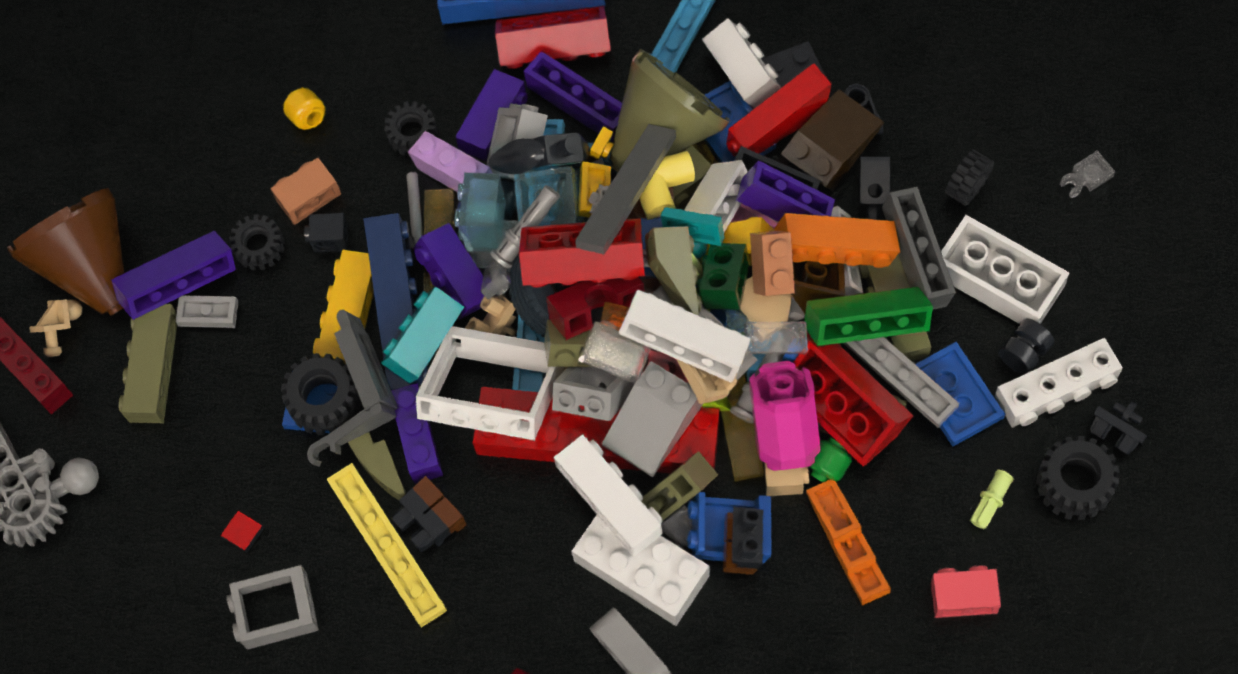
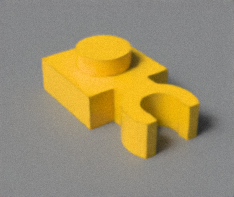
[587,126,614,163]

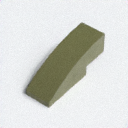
[348,431,406,500]

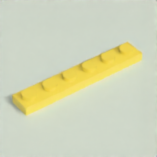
[327,463,447,628]

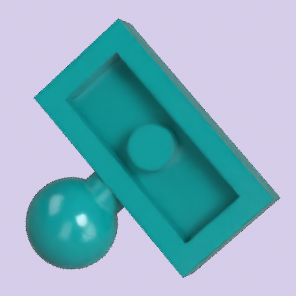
[661,207,724,258]

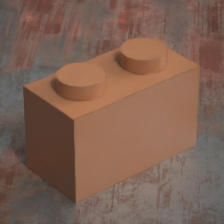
[270,158,341,225]
[750,230,795,296]

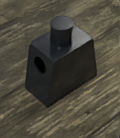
[858,157,890,220]

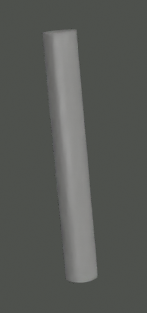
[406,172,423,243]

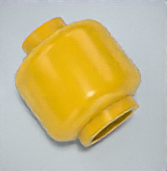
[283,88,325,130]

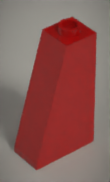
[726,63,831,157]

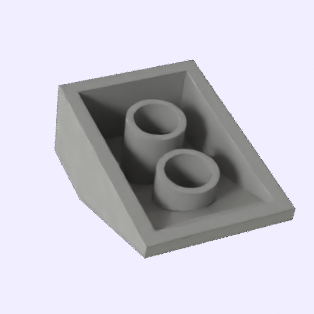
[602,361,703,477]

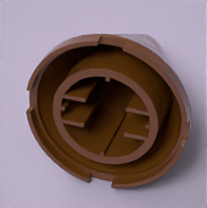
[7,188,124,316]

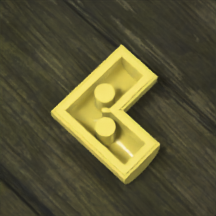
[639,151,695,220]

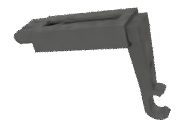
[307,310,398,467]

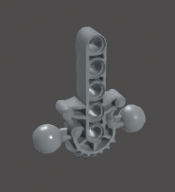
[0,422,99,548]

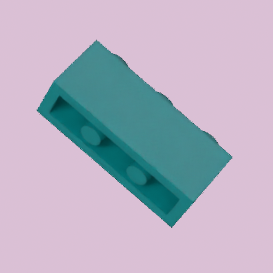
[381,286,464,384]

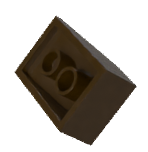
[781,89,885,192]

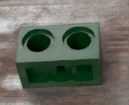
[697,243,750,310]

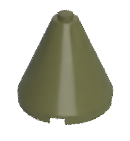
[610,49,730,172]

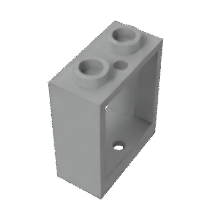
[486,103,548,183]
[552,367,636,421]
[227,565,319,650]

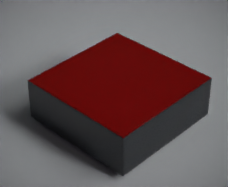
[221,511,264,553]

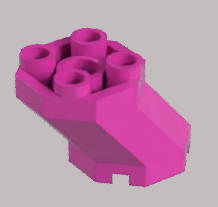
[749,361,820,471]

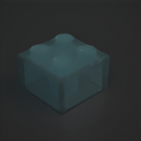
[514,166,584,226]
[455,172,506,252]

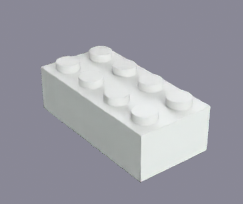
[941,215,1069,324]
[572,515,710,626]

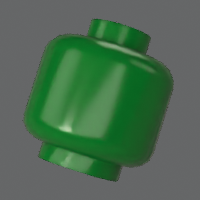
[809,437,852,482]

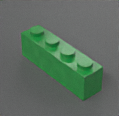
[804,287,933,346]

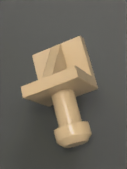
[29,299,82,357]

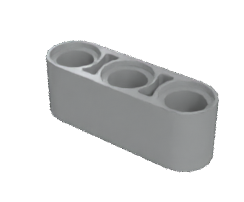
[590,607,671,674]

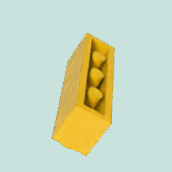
[313,250,374,365]

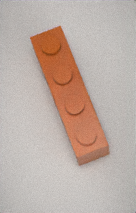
[774,213,900,268]

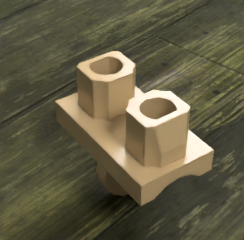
[465,293,517,336]

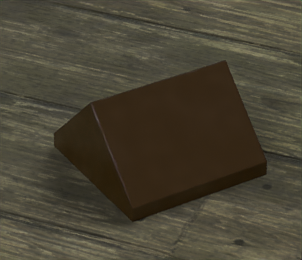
[791,261,845,314]

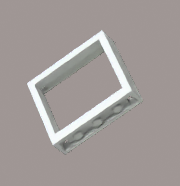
[416,326,564,440]

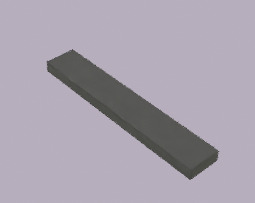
[575,124,676,255]

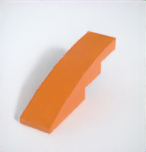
[806,480,890,605]

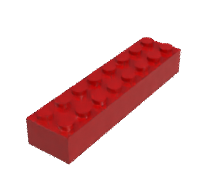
[473,387,720,473]

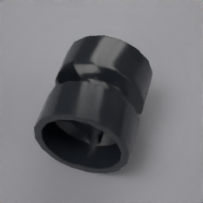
[998,319,1055,375]

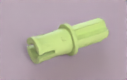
[970,470,1014,529]

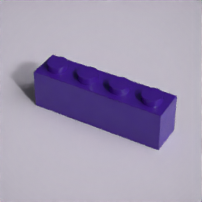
[524,51,622,143]
[111,230,236,320]

